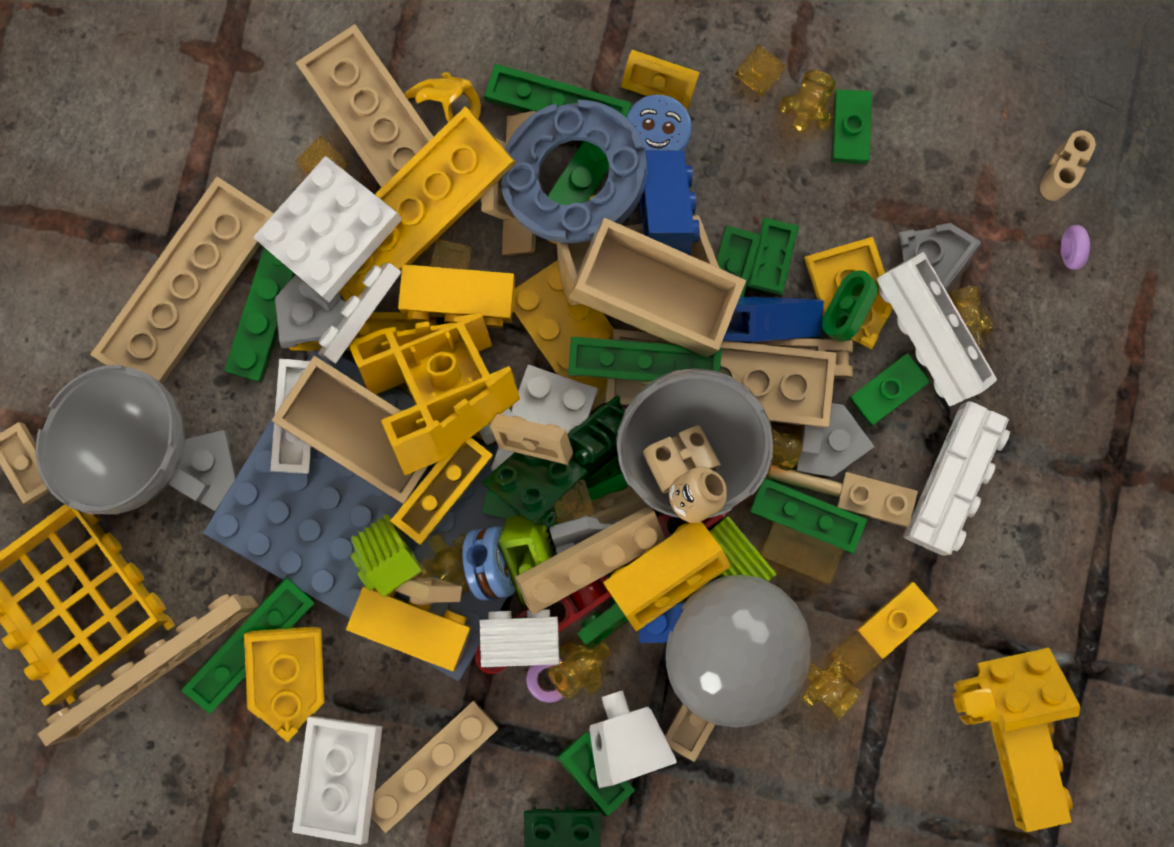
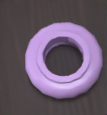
[1061,225,1090,270]
[526,658,573,703]

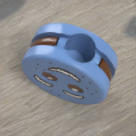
[626,95,692,153]
[462,526,516,600]

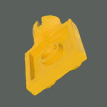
[953,648,1080,732]

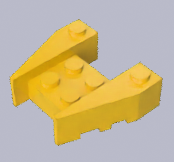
[349,313,520,476]

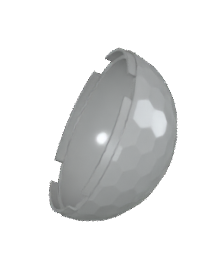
[36,365,185,515]
[617,368,773,518]
[666,575,812,728]

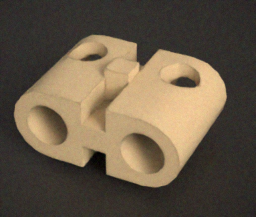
[1040,130,1096,201]
[642,425,721,493]

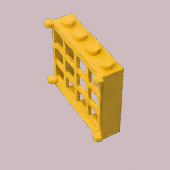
[0,504,175,706]

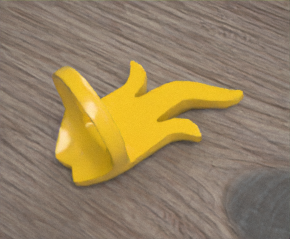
[404,72,481,122]

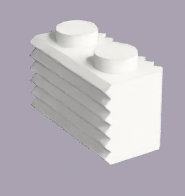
[480,609,560,667]

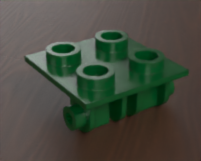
[567,395,625,491]
[481,452,588,526]
[524,806,601,847]

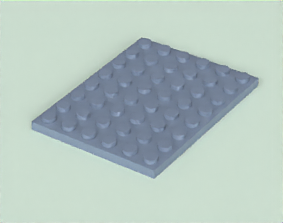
[203,351,568,681]

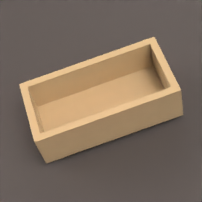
[568,218,746,358]
[271,356,428,504]

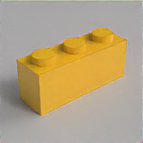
[398,264,516,328]
[390,438,494,545]
[603,522,731,632]
[346,586,473,672]
[990,721,1073,832]

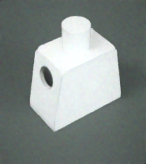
[589,690,677,788]

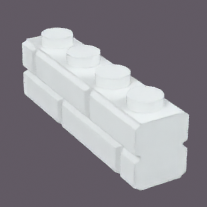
[876,252,997,406]
[903,401,1010,556]

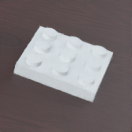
[253,156,402,302]

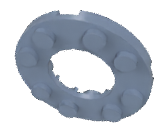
[501,100,647,243]

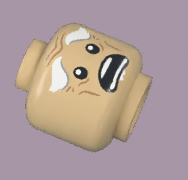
[669,466,727,523]

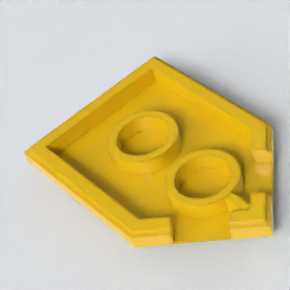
[804,237,893,350]
[244,627,324,743]

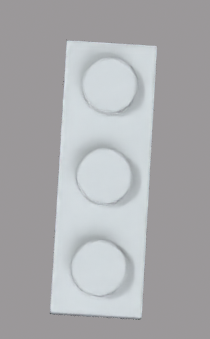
[318,263,401,364]
[270,359,311,474]

